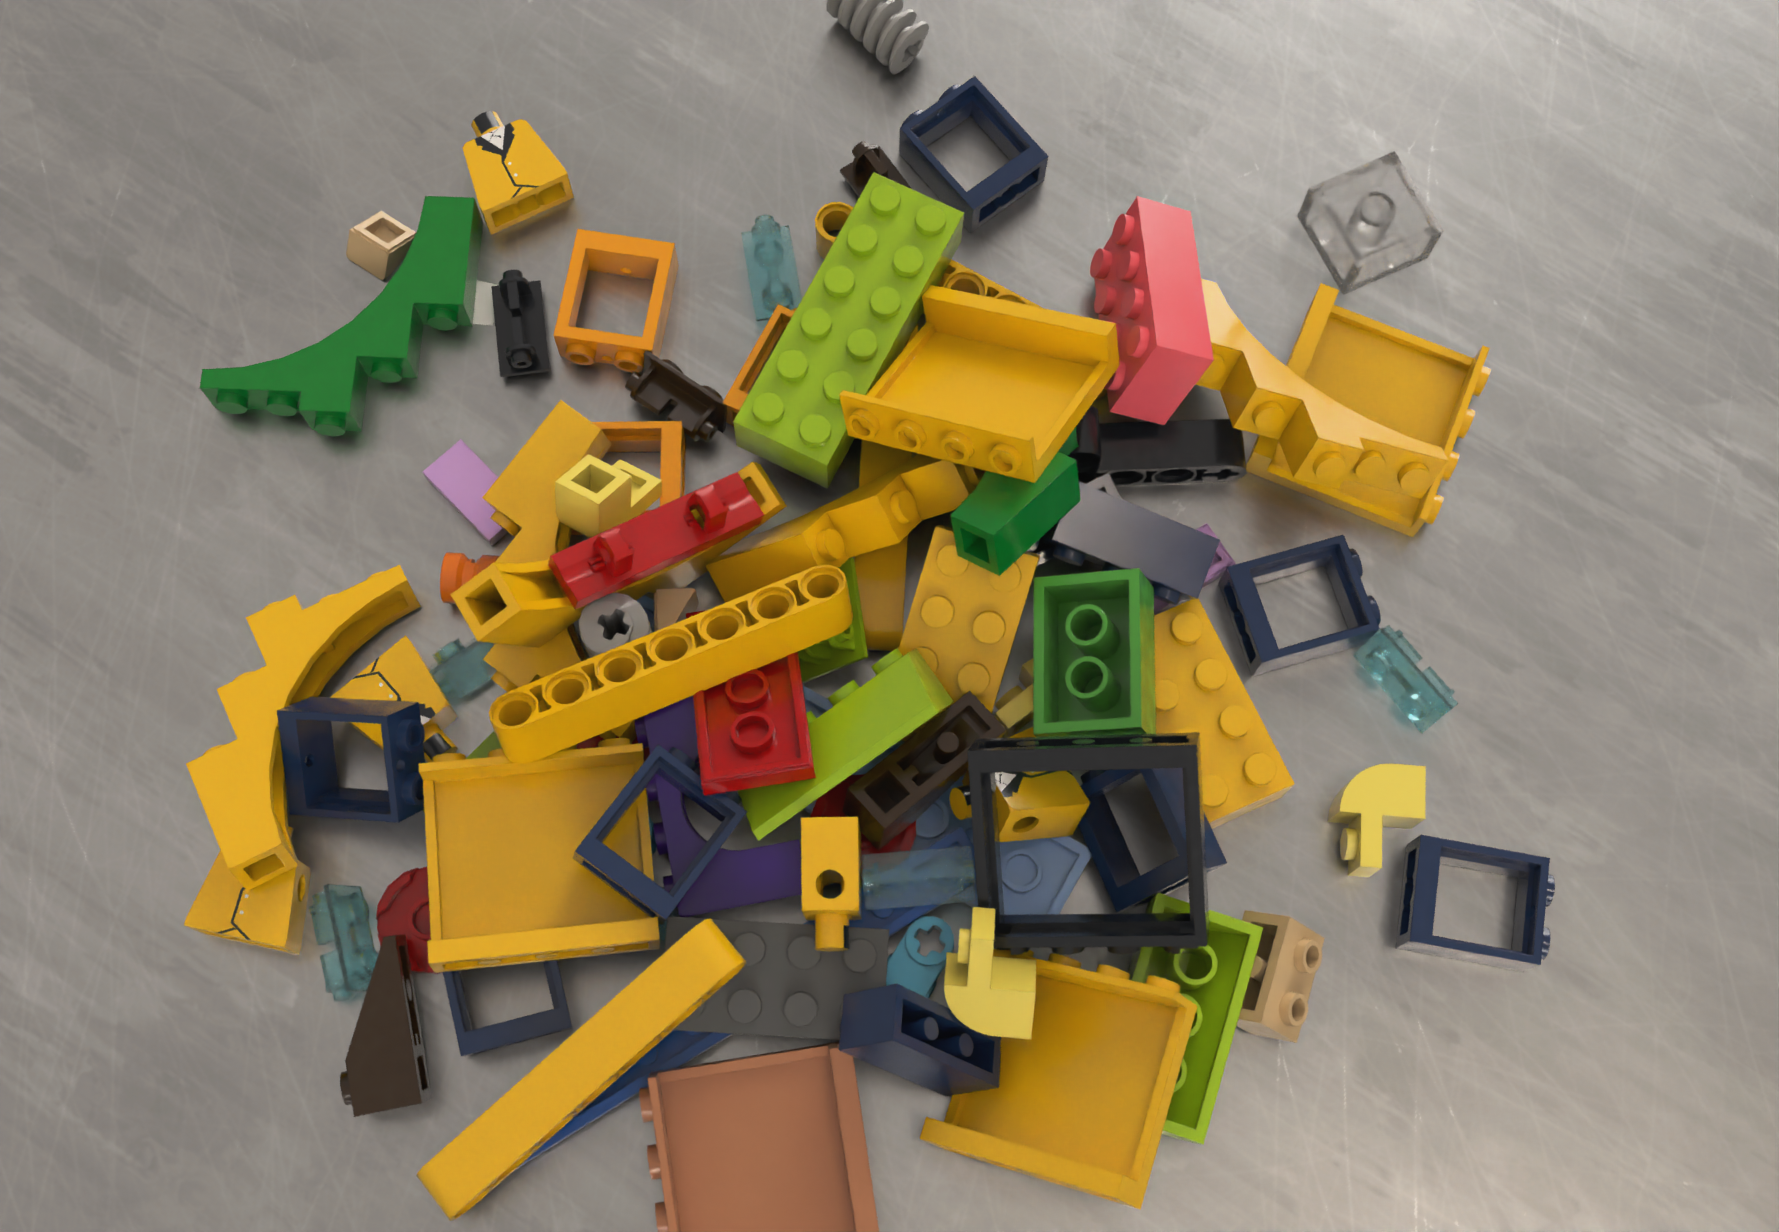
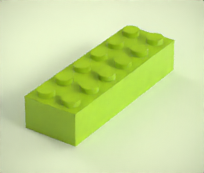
[733,172,964,489]

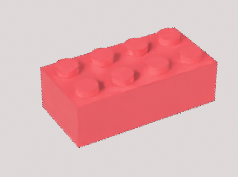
[1090,196,1214,425]

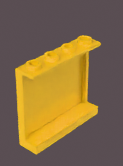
[1246,283,1491,537]
[839,285,1120,483]
[418,738,660,973]
[919,949,1197,1210]

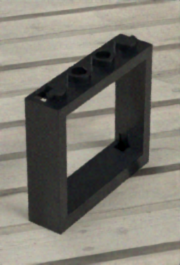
[967,732,1210,955]

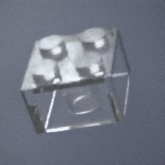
[1297,151,1443,295]

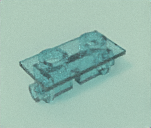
[741,215,802,321]
[1353,625,1459,733]
[429,638,495,700]
[861,846,976,910]
[309,884,378,1002]

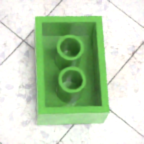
[1033,568,1156,737]

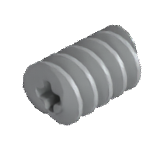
[826,0,929,75]
[579,593,652,658]

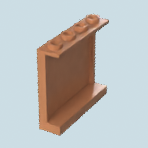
[639,1041,879,1232]

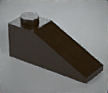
[842,691,1007,851]
[340,934,432,1117]

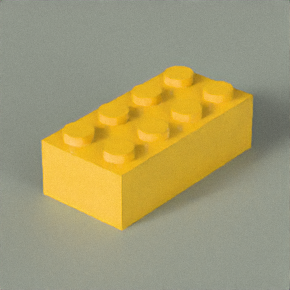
[898,525,1040,741]
[1154,598,1295,829]

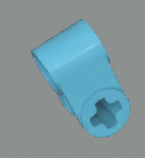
[886,916,954,999]

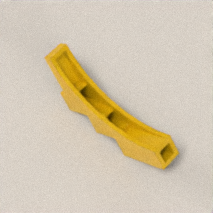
[1195,279,1448,499]
[482,400,637,744]
[706,454,986,603]
[450,461,787,648]
[186,564,420,891]

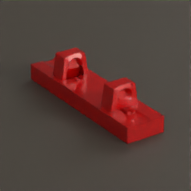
[548,472,764,610]

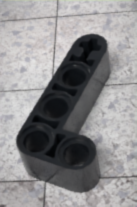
[1068,406,1247,486]

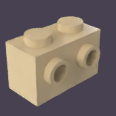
[1237,910,1325,1043]

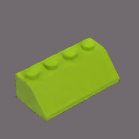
[738,648,954,841]
[1128,893,1263,1145]

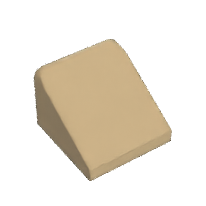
[346,211,416,280]
[654,588,699,632]

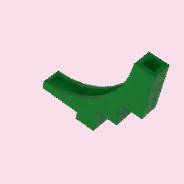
[200,196,483,436]
[951,427,1081,576]

